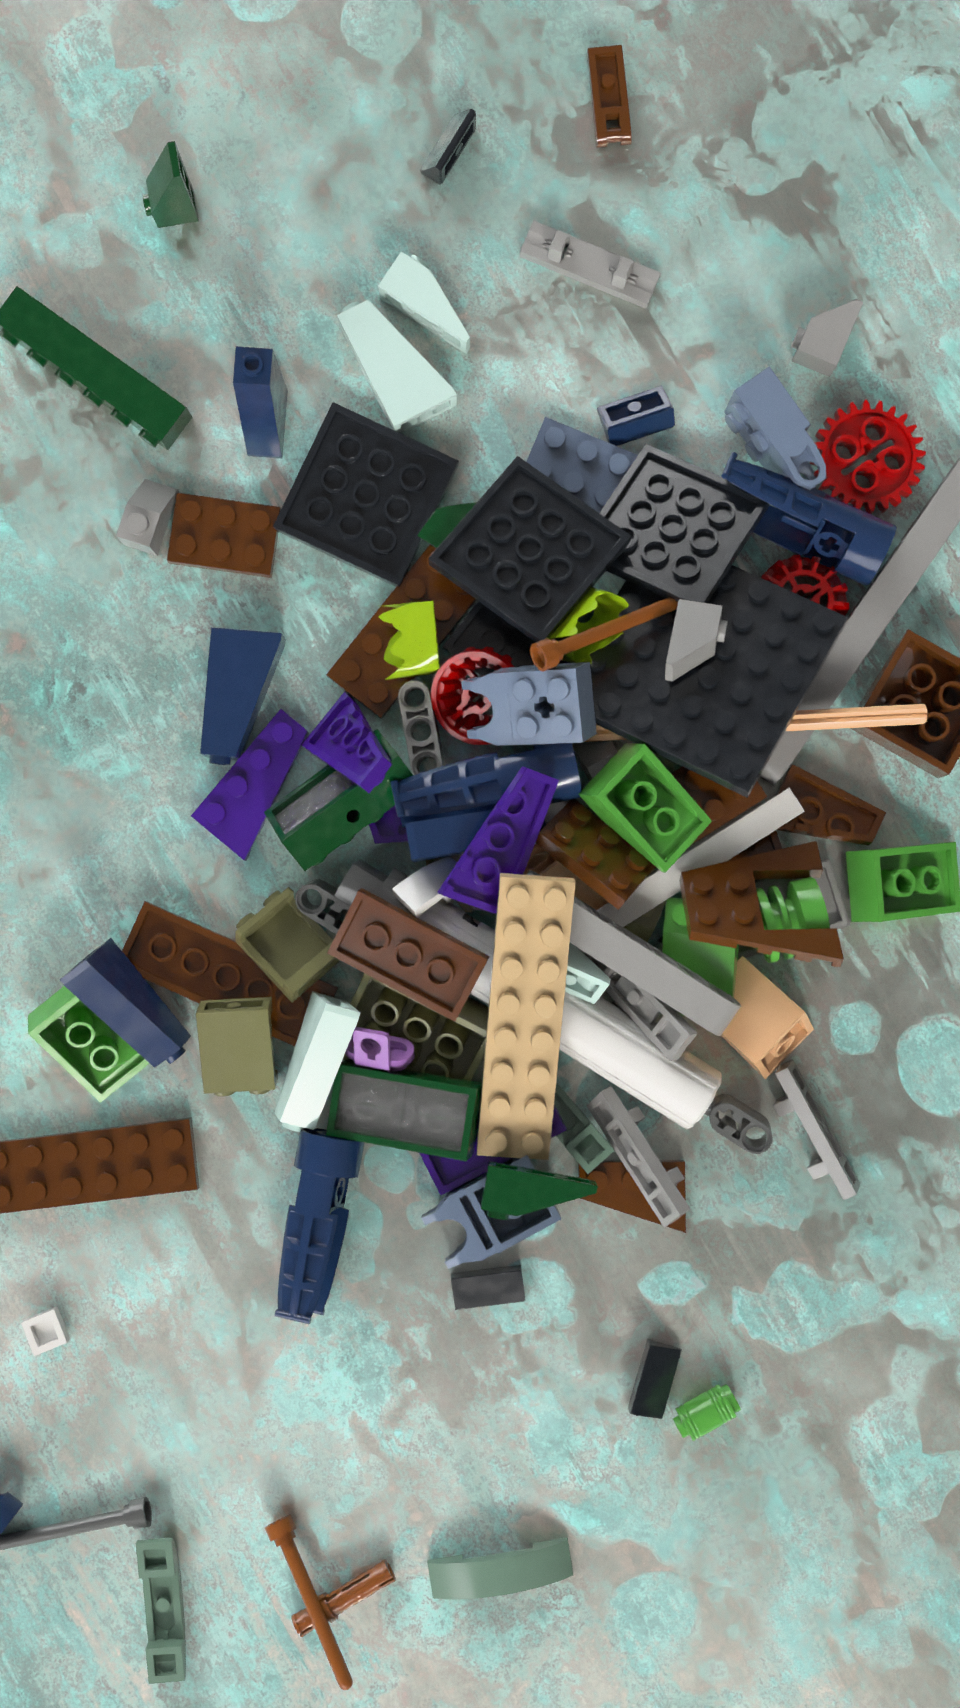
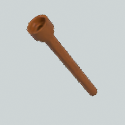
[530,597,678,672]
[265,1514,353,1690]

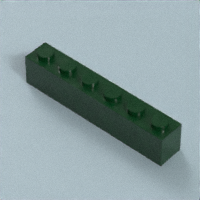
[0,286,192,450]

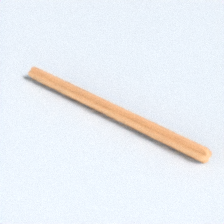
[584,704,928,742]

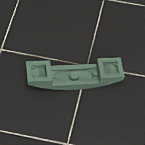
[554,1082,615,1174]
[136,1537,186,1684]
[427,1537,573,1600]

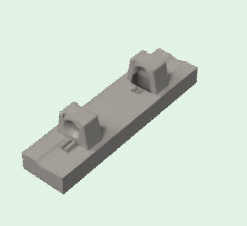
[520,220,661,309]
[585,953,698,1061]
[773,1059,861,1200]
[587,1086,690,1227]

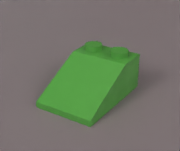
[579,743,712,873]
[846,842,960,922]
[662,898,739,998]
[28,986,150,1103]

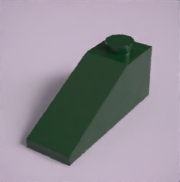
[143,141,199,228]
[481,1161,598,1220]

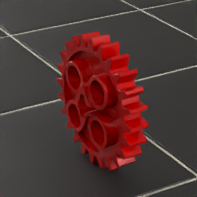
[810,399,926,514]

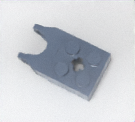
[724,366,826,490]
[461,662,597,746]
[421,1155,561,1269]

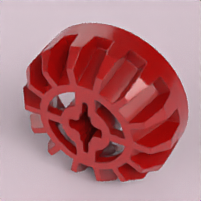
[761,555,849,616]
[431,647,514,745]

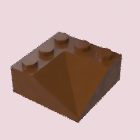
[850,629,960,778]

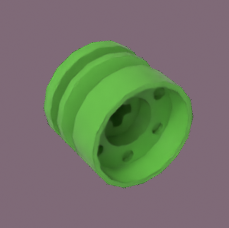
[756,877,830,963]

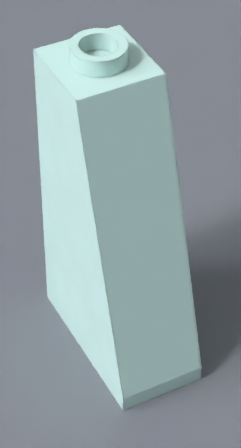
[337,300,457,433]
[274,991,360,1132]

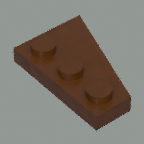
[775,764,886,846]
[578,1160,686,1233]

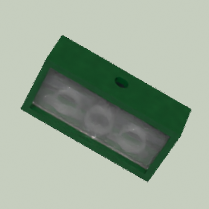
[264,729,413,871]
[326,1059,482,1161]

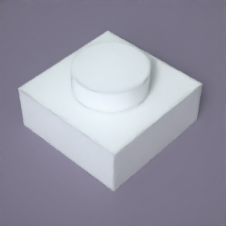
[21,1306,70,1356]

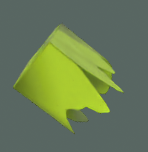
[550,588,629,664]
[378,601,440,680]

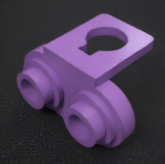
[345,1027,415,1071]

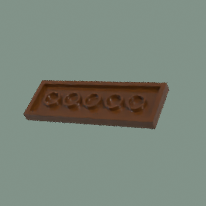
[326,545,476,719]
[122,901,339,1047]
[0,1117,200,1214]

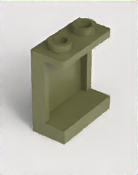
[235,887,341,1002]
[196,997,278,1097]

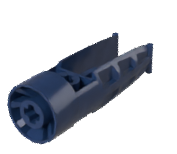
[721,452,897,586]
[390,743,582,828]
[275,1128,365,1324]

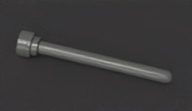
[0,1497,152,1550]

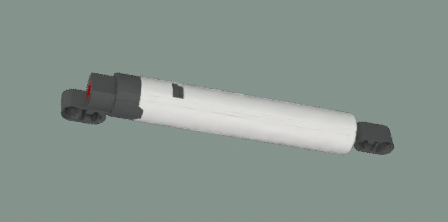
[295,859,773,1154]

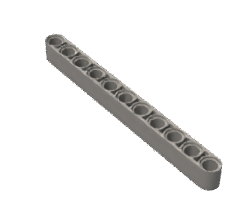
[760,458,960,786]

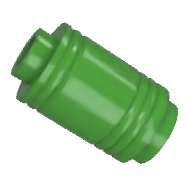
[673,1384,741,1441]

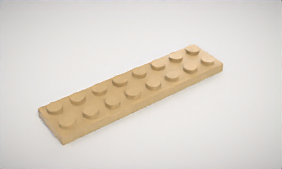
[476,873,575,1160]

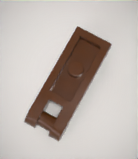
[587,45,632,148]

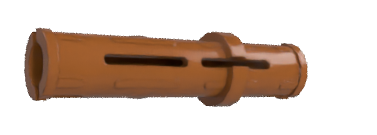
[291,1559,396,1637]

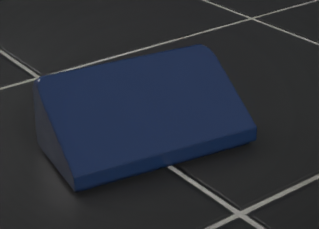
[597,386,675,446]

